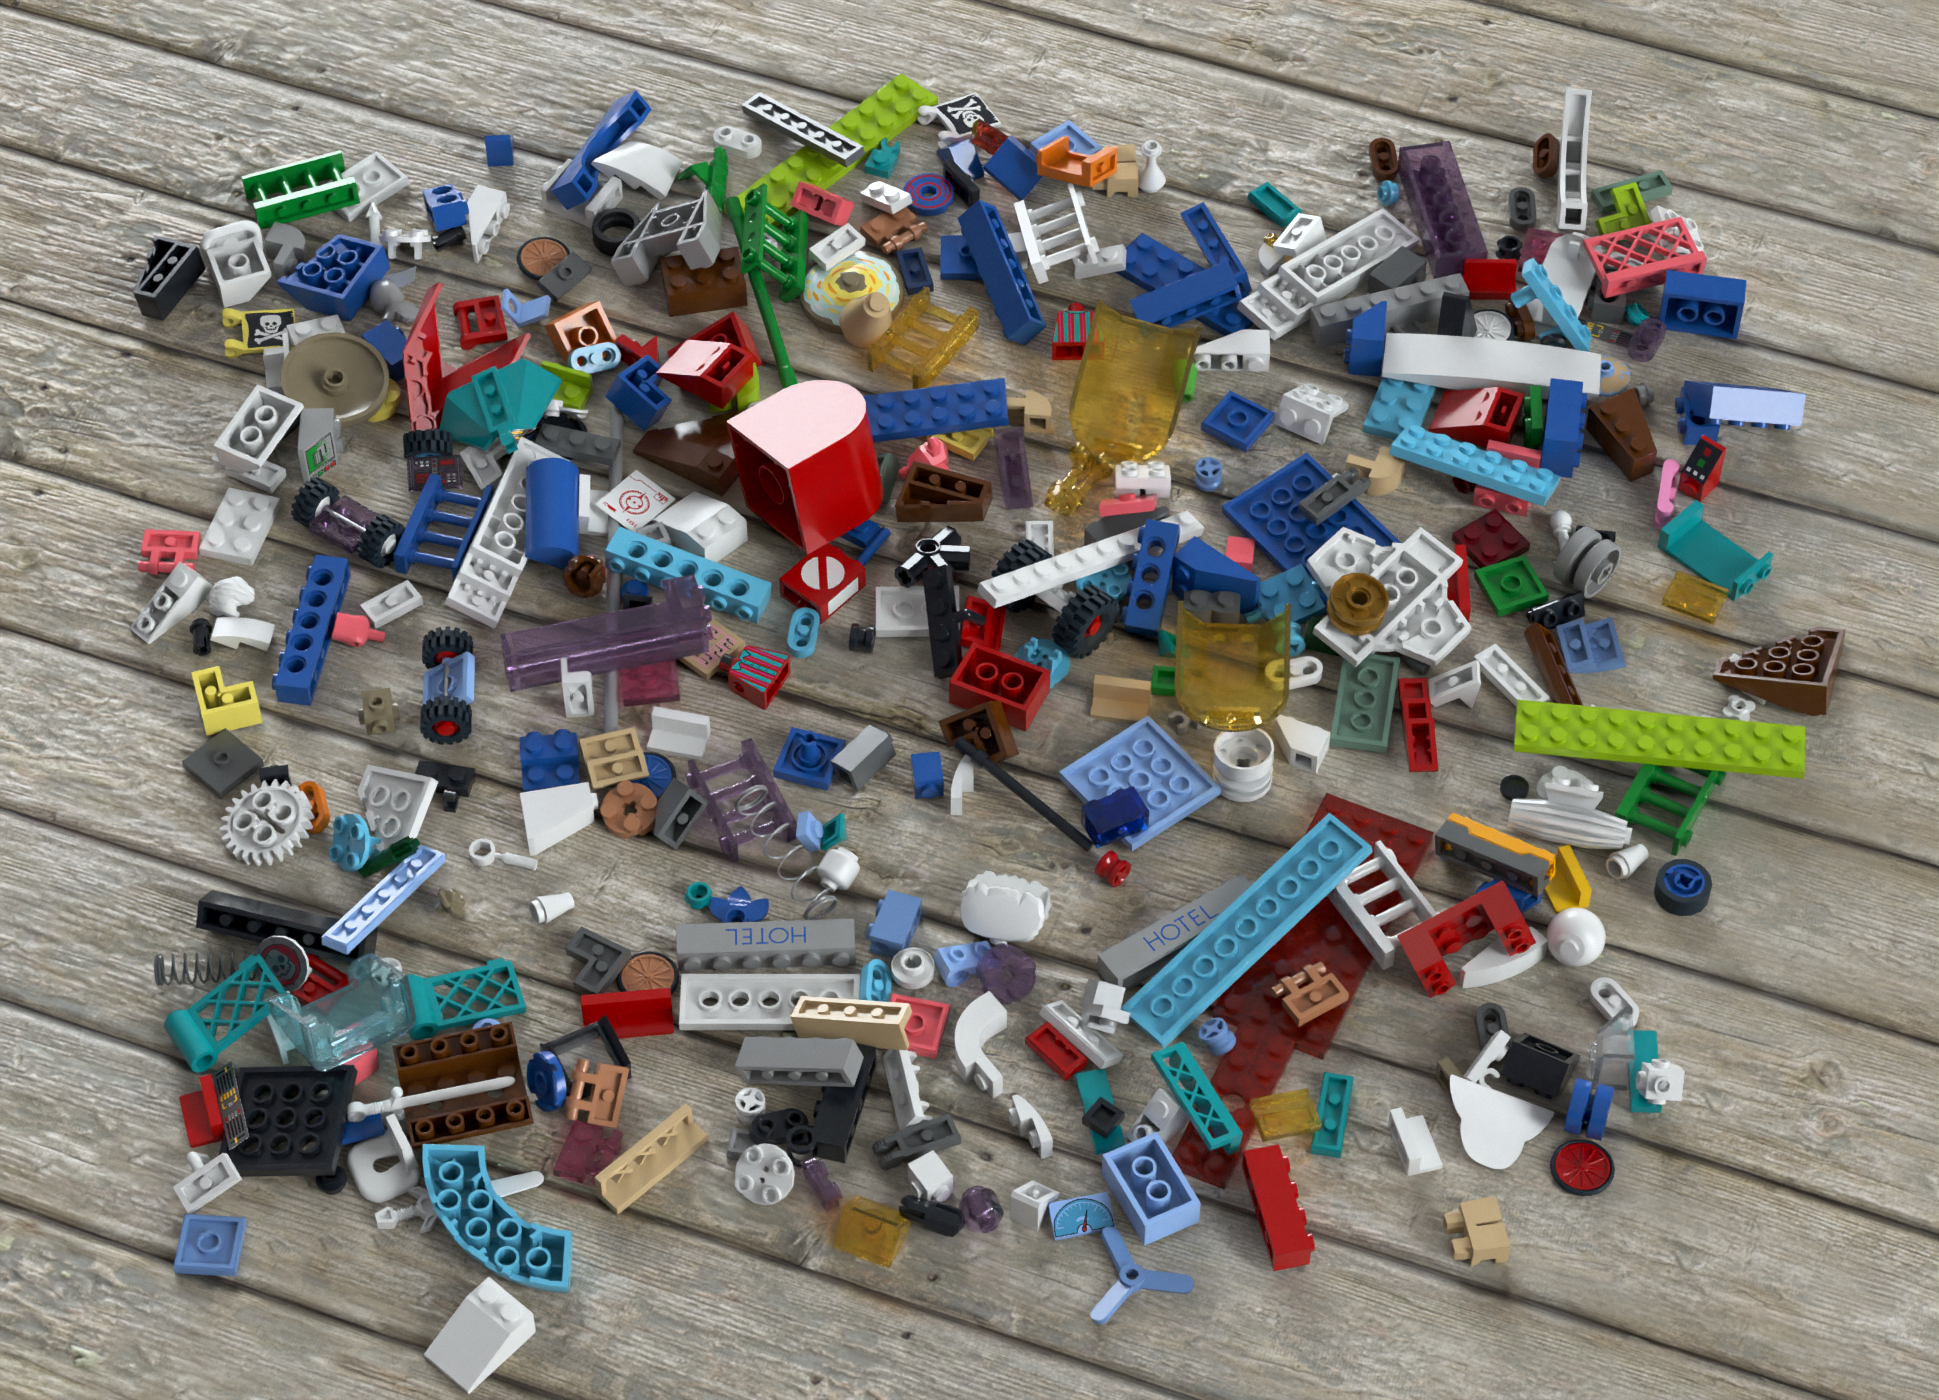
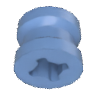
[1195,457,1222,492]
[1199,1018,1236,1056]

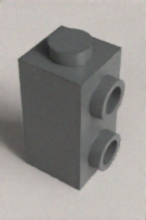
[831,725,896,791]

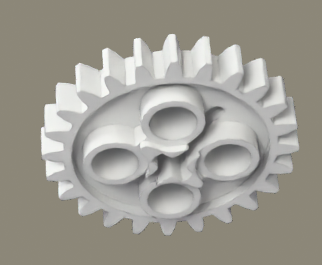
[220,779,314,867]

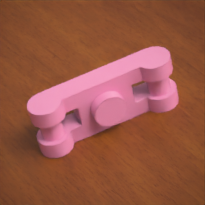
[1654,459,1680,530]

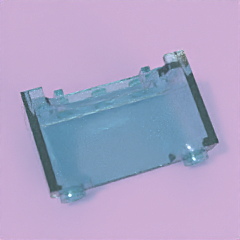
[267,952,416,1072]

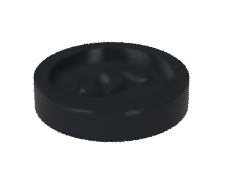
[1500,775,1529,801]

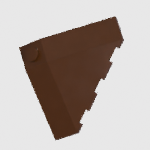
[633,411,744,497]
[1713,627,1845,716]

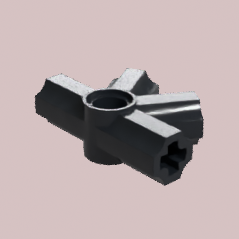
[895,526,970,588]

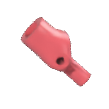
[331,612,385,647]

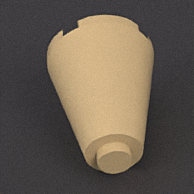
[839,292,892,349]

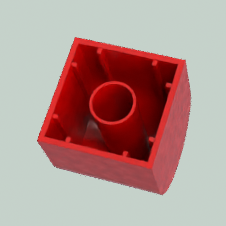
[726,380,884,555]

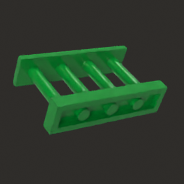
[241,150,360,230]
[740,183,809,303]
[1615,763,1727,856]

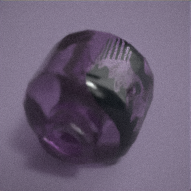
[958,1186,1004,1233]

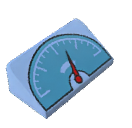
[1048,1192,1115,1241]

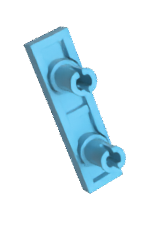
[1511,258,1592,352]

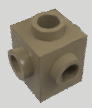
[358,688,400,735]

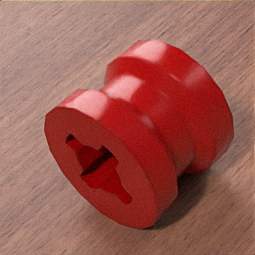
[1095,851,1131,887]

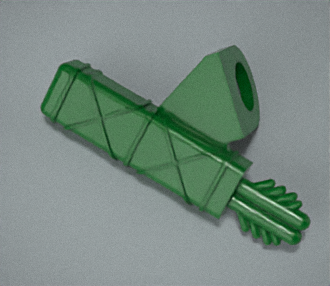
[677,146,728,212]

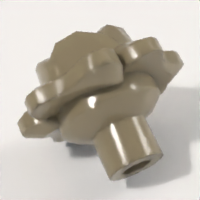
[435,888,466,918]

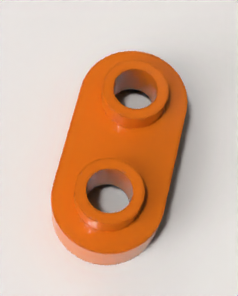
[298,781,330,834]

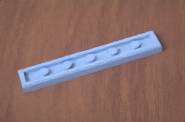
[322,844,445,954]

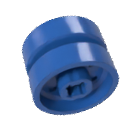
[1564,1078,1615,1141]

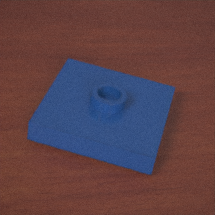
[940,235,983,280]
[1200,391,1275,453]

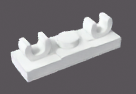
[882,1049,932,1130]

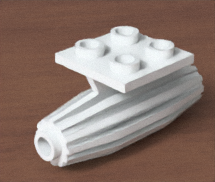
[1507,777,1632,850]

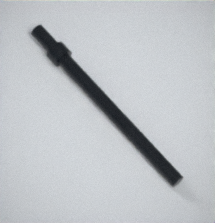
[955,736,1095,852]

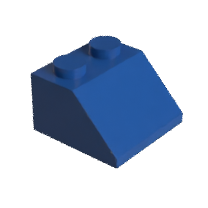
[1344,301,1387,377]

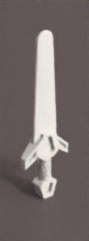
[375,1171,544,1234]

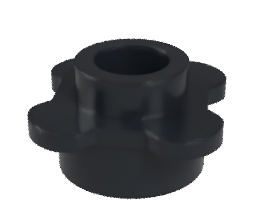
[1495,236,1523,260]

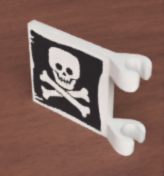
[917,92,1001,148]

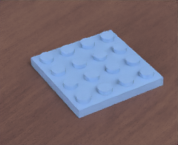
[1059,716,1221,852]

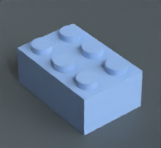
[1102,1132,1201,1246]

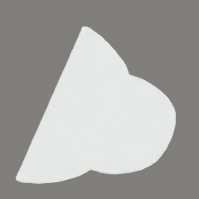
[1450,1074,1554,1169]

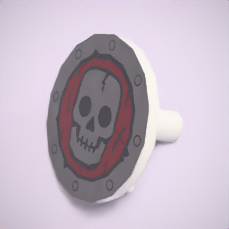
[254,936,312,993]

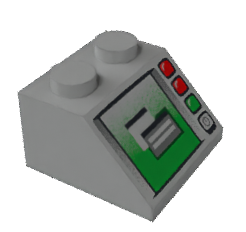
[297,408,344,486]

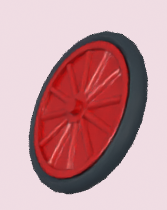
[1550,1140,1615,1196]

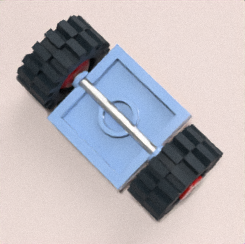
[420,626,475,745]

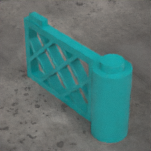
[164,954,290,1073]
[395,958,526,1041]

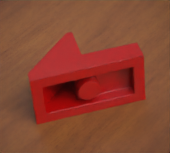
[615,334,659,366]

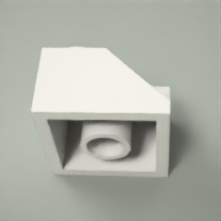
[206,237,272,308]

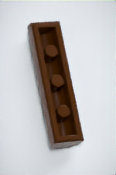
[1524,622,1583,706]

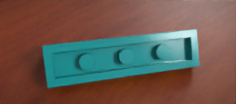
[1150,1042,1243,1155]

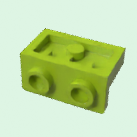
[540,361,593,410]

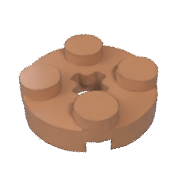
[600,781,658,839]

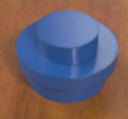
[621,580,649,599]

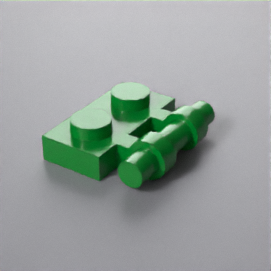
[1522,385,1543,450]

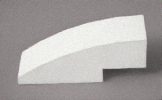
[1458,926,1548,989]

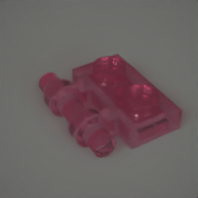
[553,1120,624,1186]

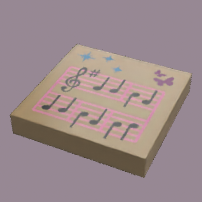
[666,612,745,680]

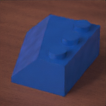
[277,234,390,321]

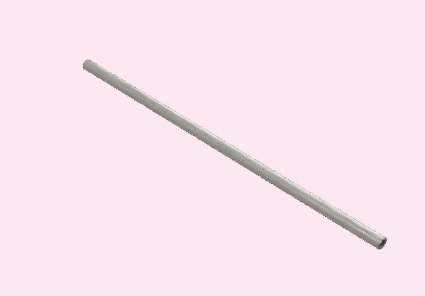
[604,405,624,733]

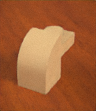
[1345,446,1407,496]

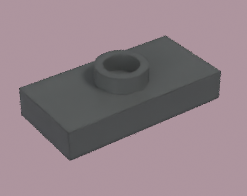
[537,251,592,302]

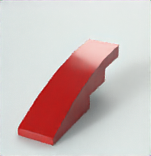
[1398,678,1438,772]

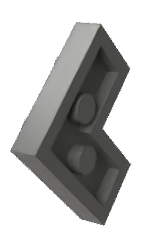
[565,926,632,995]

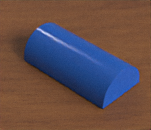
[525,458,580,570]

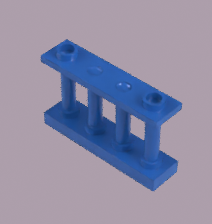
[393,473,494,583]

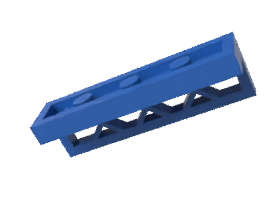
[1180,202,1252,293]

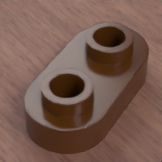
[1533,133,1560,179]
[1369,138,1398,181]
[1505,297,1535,341]

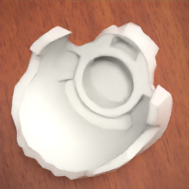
[208,576,255,617]

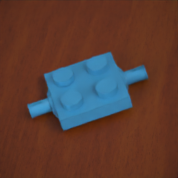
[1244,564,1327,630]

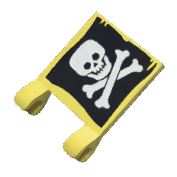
[222,308,295,359]

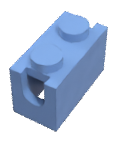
[866,889,922,958]

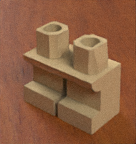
[1090,144,1139,197]
[1443,1196,1510,1266]

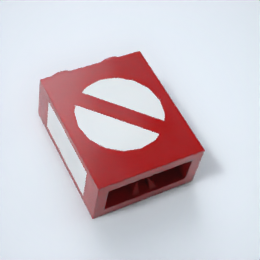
[779,543,866,624]

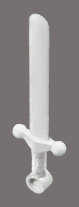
[347,1076,515,1123]

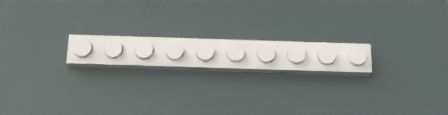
[977,511,1204,608]

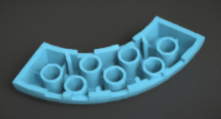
[422,1144,573,1293]

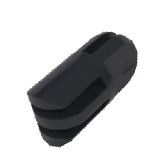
[899,1195,966,1237]

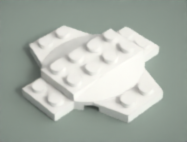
[1306,527,1472,667]

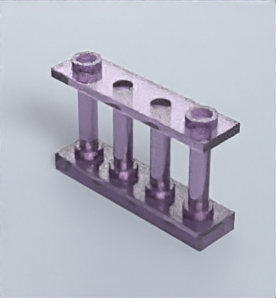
[685,738,797,863]

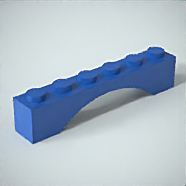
[551,90,652,210]

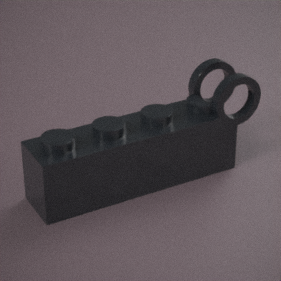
[786,1043,877,1168]

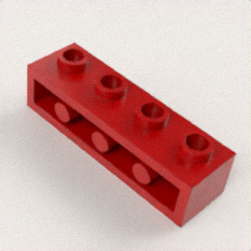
[1242,1144,1315,1271]

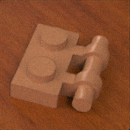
[860,207,928,255]
[1270,961,1349,1027]
[565,1058,629,1128]

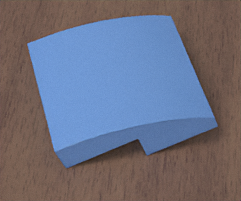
[1556,617,1626,673]

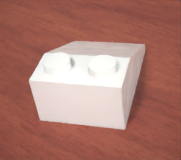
[653,491,748,563]
[424,1277,536,1395]

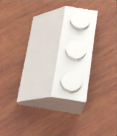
[213,385,304,474]

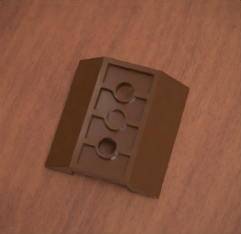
[392,1021,534,1149]

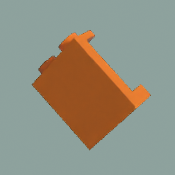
[1036,136,1118,188]

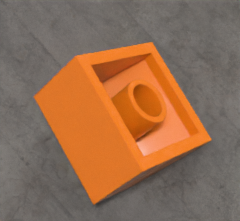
[544,301,617,366]

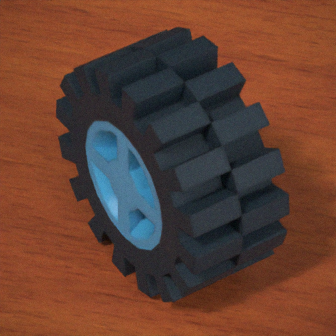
[403,429,453,462]

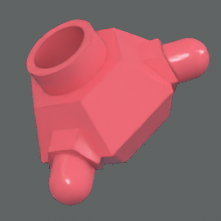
[898,437,950,480]

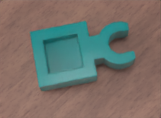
[864,138,900,179]

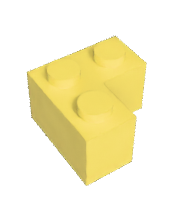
[191,666,263,736]

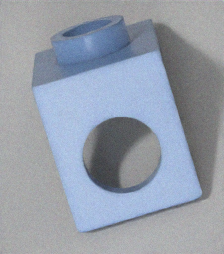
[501,289,551,328]

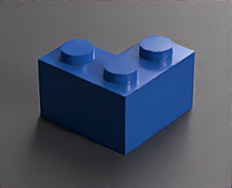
[605,354,672,432]

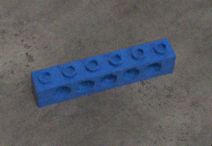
[272,555,351,706]

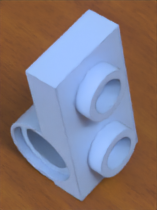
[933,941,1000,987]

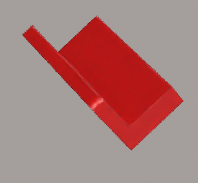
[1462,259,1517,300]
[179,1074,224,1148]

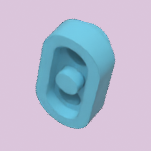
[567,342,621,373]
[787,607,820,658]
[859,959,892,1002]

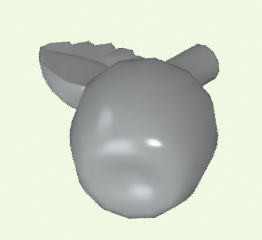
[369,278,419,324]

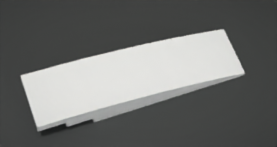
[1237,208,1420,340]
[1381,333,1601,401]
[444,436,569,628]

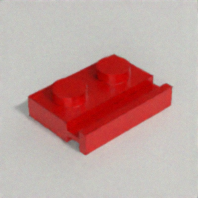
[960,595,1006,651]

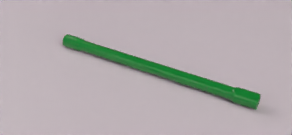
[724,196,798,389]

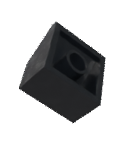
[1501,1033,1581,1099]

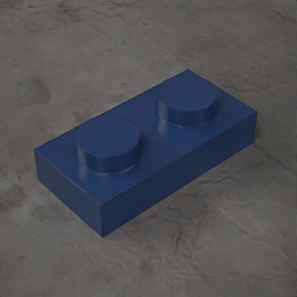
[896,247,934,296]

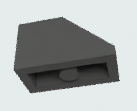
[654,778,709,850]

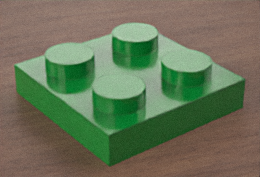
[1474,555,1549,617]

